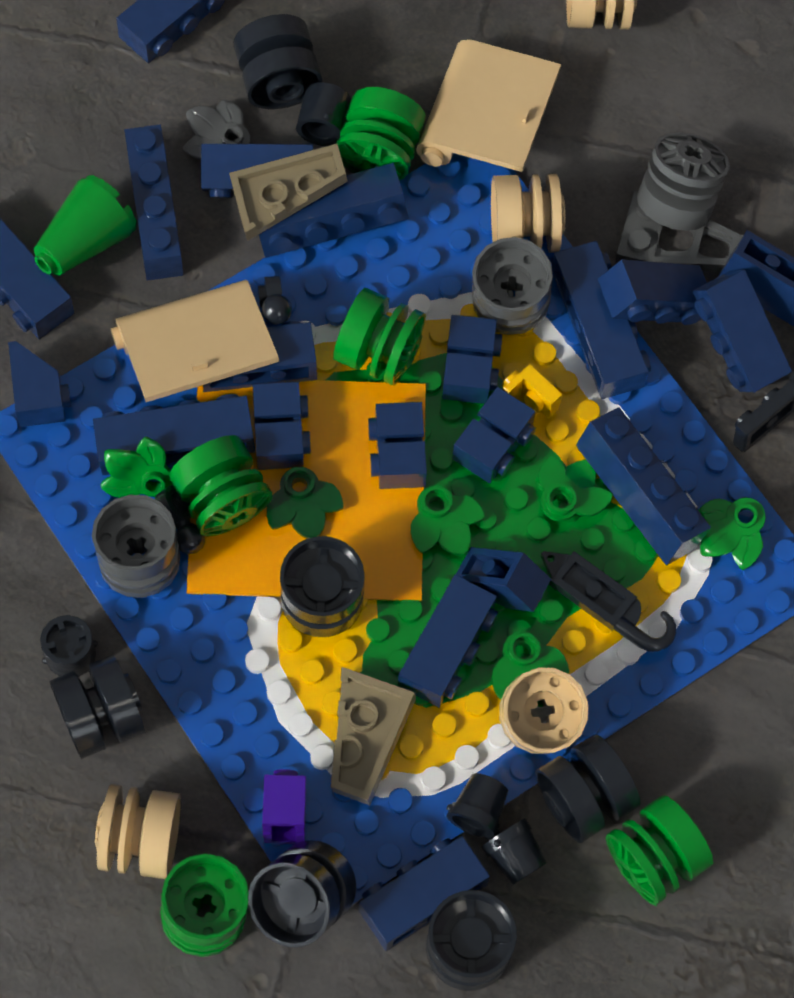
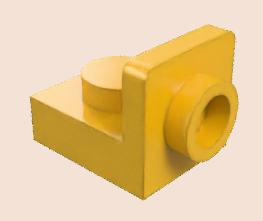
[502,364,562,418]

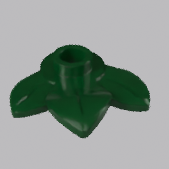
[267,467,343,539]

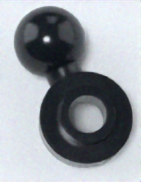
[258,275,292,325]
[155,485,206,554]

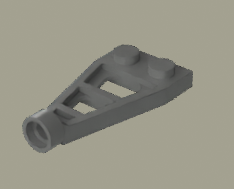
[615,191,743,271]

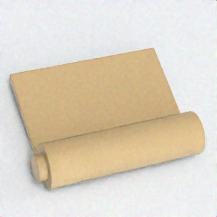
[416,40,561,172]
[110,280,279,402]

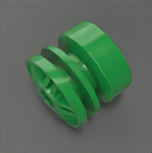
[337,87,426,180]
[333,287,426,386]
[169,435,272,537]
[605,795,714,906]
[160,854,249,957]

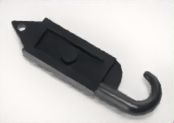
[541,551,676,652]

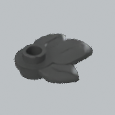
[183,99,251,160]

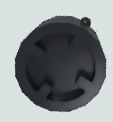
[296,82,351,146]
[40,615,98,677]

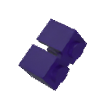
[262,769,306,844]

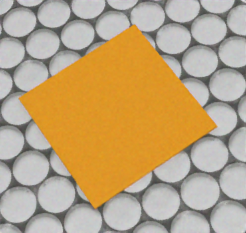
[186,380,426,601]

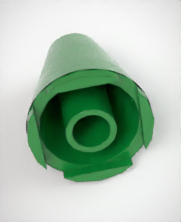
[34,175,136,276]

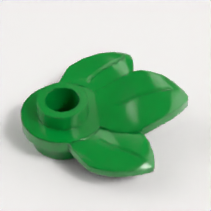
[101,436,173,498]
[538,456,613,521]
[411,486,485,555]
[698,497,766,570]
[492,631,569,708]

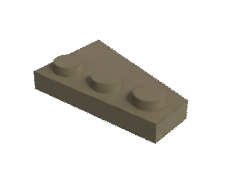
[229,144,348,241]
[331,667,416,805]

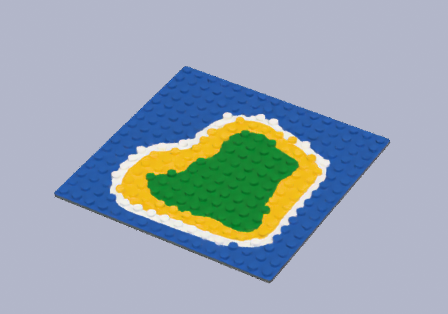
[0,153,794,907]

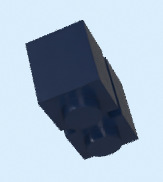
[442,315,503,404]
[253,382,311,470]
[452,387,536,484]
[368,402,427,489]

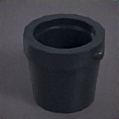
[446,773,509,839]
[482,818,547,885]

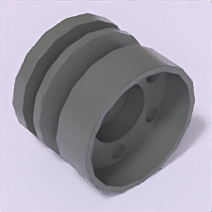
[637,132,730,231]
[472,237,553,335]
[92,495,181,598]

